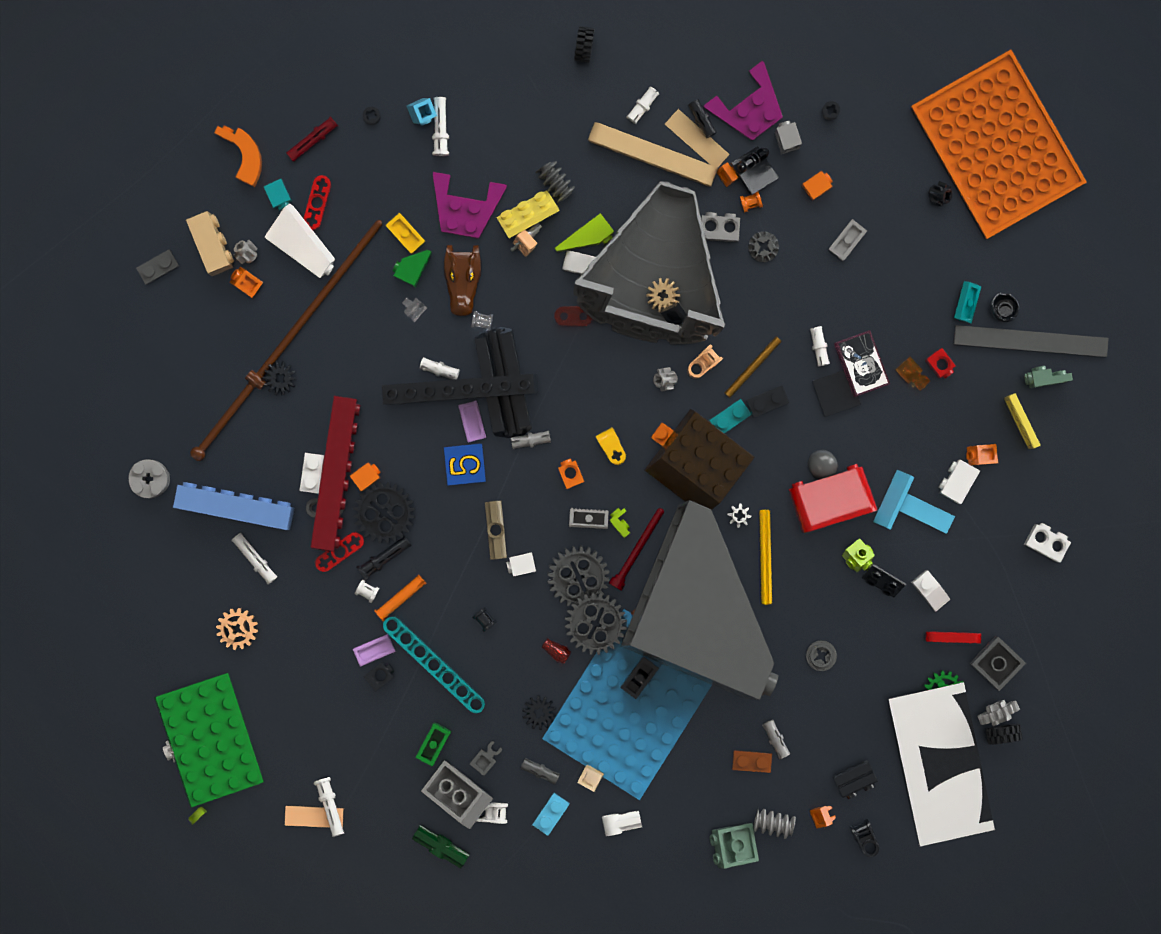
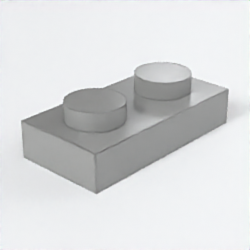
[828,219,867,261]

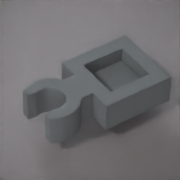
[470,741,502,776]

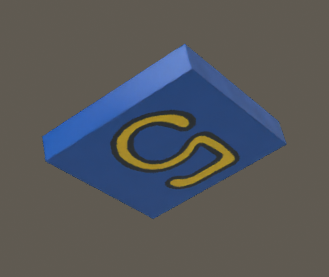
[444,444,486,486]

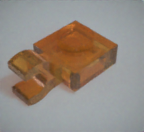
[895,357,930,391]

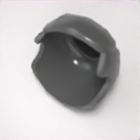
[808,449,838,480]

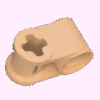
[687,344,723,379]

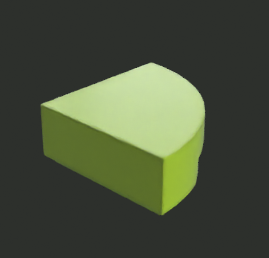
[188,807,207,824]

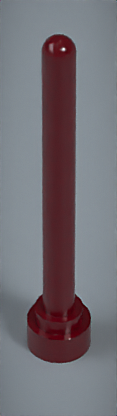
[609,508,664,591]

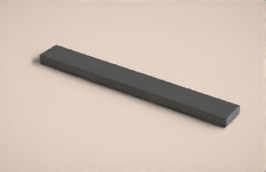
[953,325,1109,357]

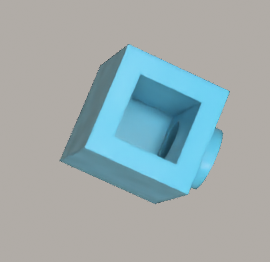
[406,98,437,126]

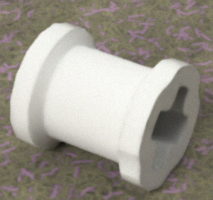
[355,579,379,603]

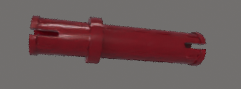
[286,116,338,162]

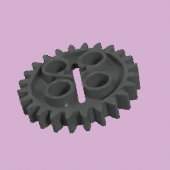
[547,545,610,606]
[565,592,627,655]

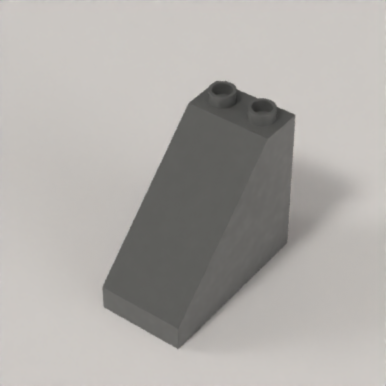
[621,500,778,700]

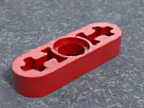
[304,175,331,230]
[315,532,364,572]
[925,632,981,643]

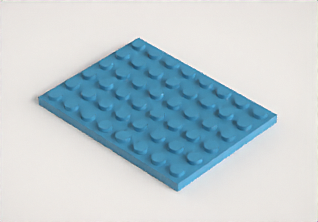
[542,609,712,800]

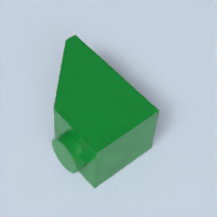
[393,250,432,287]

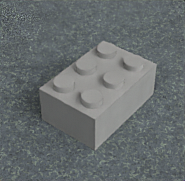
[421,760,493,829]

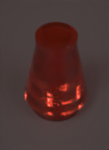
[542,639,571,664]

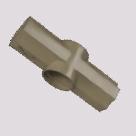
[485,501,507,560]

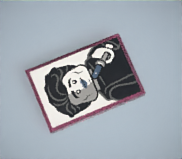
[834,330,890,397]

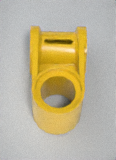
[596,427,626,465]

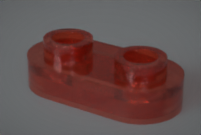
[554,306,592,326]

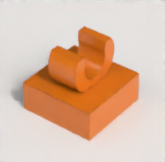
[717,162,738,187]
[810,806,836,829]

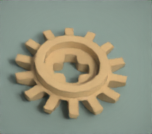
[646,278,680,312]

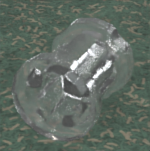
[471,311,493,331]

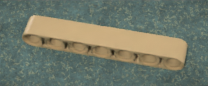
[588,122,718,187]

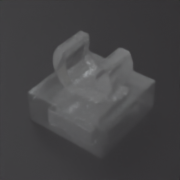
[402,298,427,322]

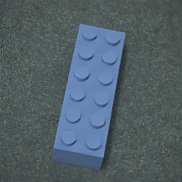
[173,482,295,530]

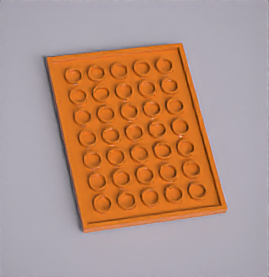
[911,50,1087,239]

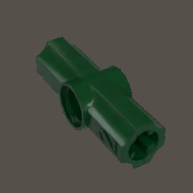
[412,824,470,869]

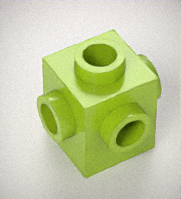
[842,538,875,572]

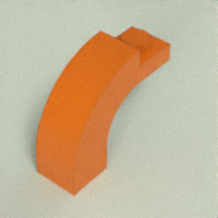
[214,126,262,187]

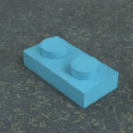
[532,793,570,835]

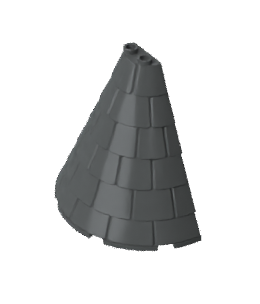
[574,181,725,344]

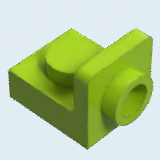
[609,508,630,538]

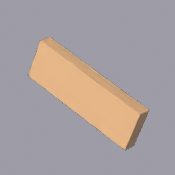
[285,806,344,828]

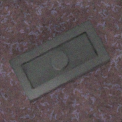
[136,249,179,285]

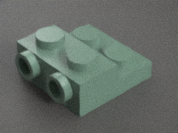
[1024,366,1073,389]
[710,823,759,869]

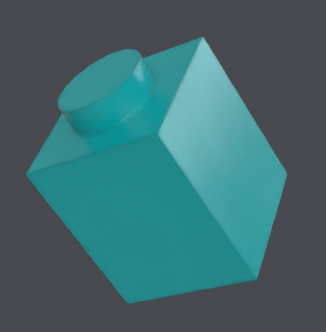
[264,179,292,210]

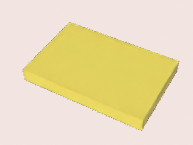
[1004,393,1041,449]

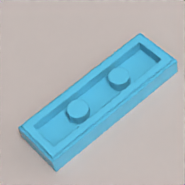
[873,470,914,530]
[899,493,955,534]

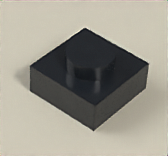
[661,302,686,325]

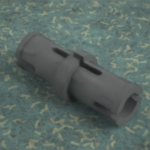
[520,757,560,785]

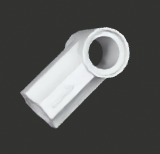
[602,811,642,836]

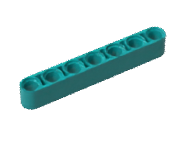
[383,616,485,713]

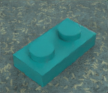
[954,281,981,324]
[709,399,752,433]

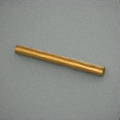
[725,337,782,398]

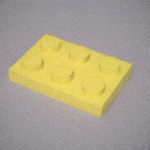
[497,190,560,238]

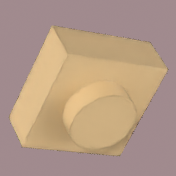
[577,765,604,792]

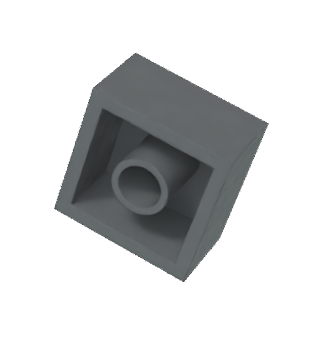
[969,636,1026,691]

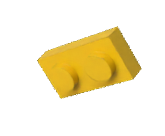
[385,213,426,254]

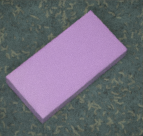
[458,401,486,442]
[353,634,395,666]

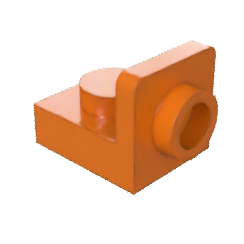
[230,267,263,298]
[966,444,998,466]

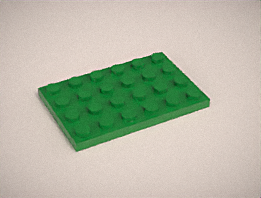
[154,673,264,808]

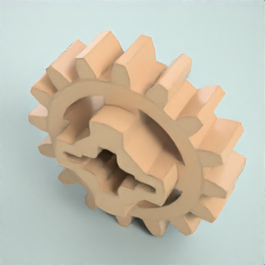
[216,608,258,650]

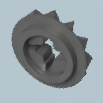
[748,231,779,262]
[806,640,837,671]

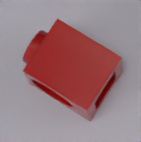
[925,348,956,379]

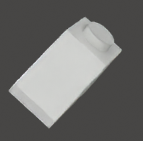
[911,570,950,612]

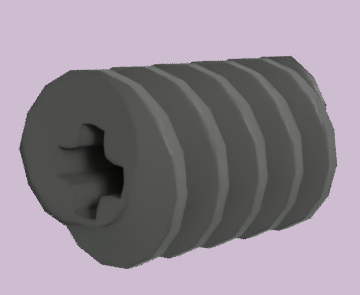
[535,161,575,204]

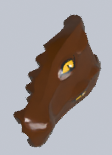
[444,245,481,316]

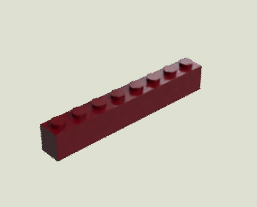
[311,396,361,552]

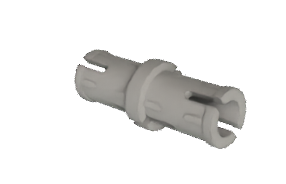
[511,430,551,449]
[762,720,790,759]

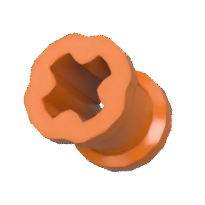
[740,192,763,213]

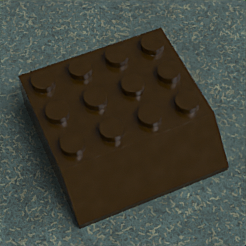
[644,409,755,510]

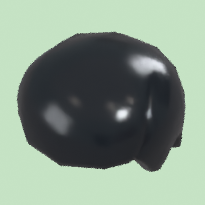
[990,292,1020,322]

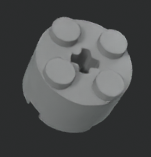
[129,460,170,498]

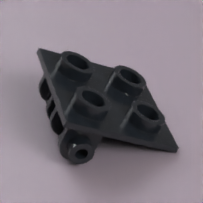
[730,146,779,195]
[862,564,906,598]

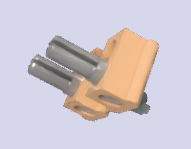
[511,223,542,257]

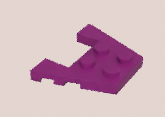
[703,61,783,141]
[433,172,507,239]

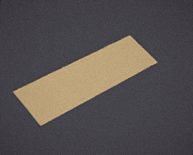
[665,109,730,168]

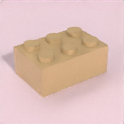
[186,211,234,276]

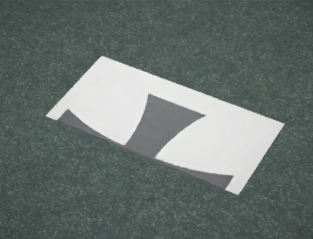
[889,682,995,846]

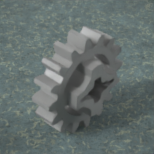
[978,700,1020,726]

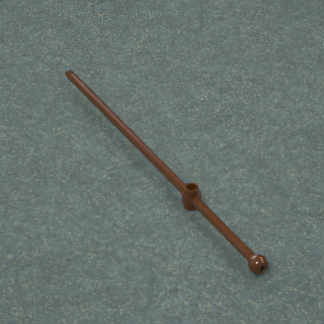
[190,220,382,461]

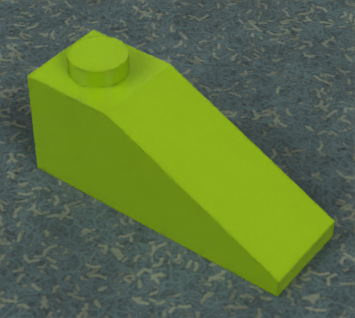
[555,213,614,253]

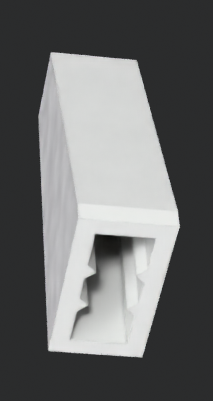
[265,204,335,278]

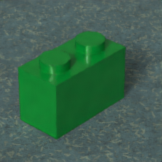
[415,722,451,766]

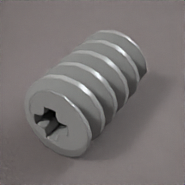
[754,809,796,839]

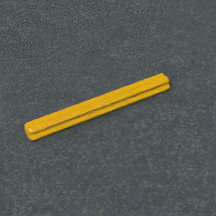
[760,510,772,605]

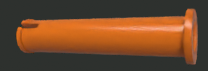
[374,574,427,622]

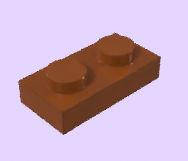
[732,750,772,773]

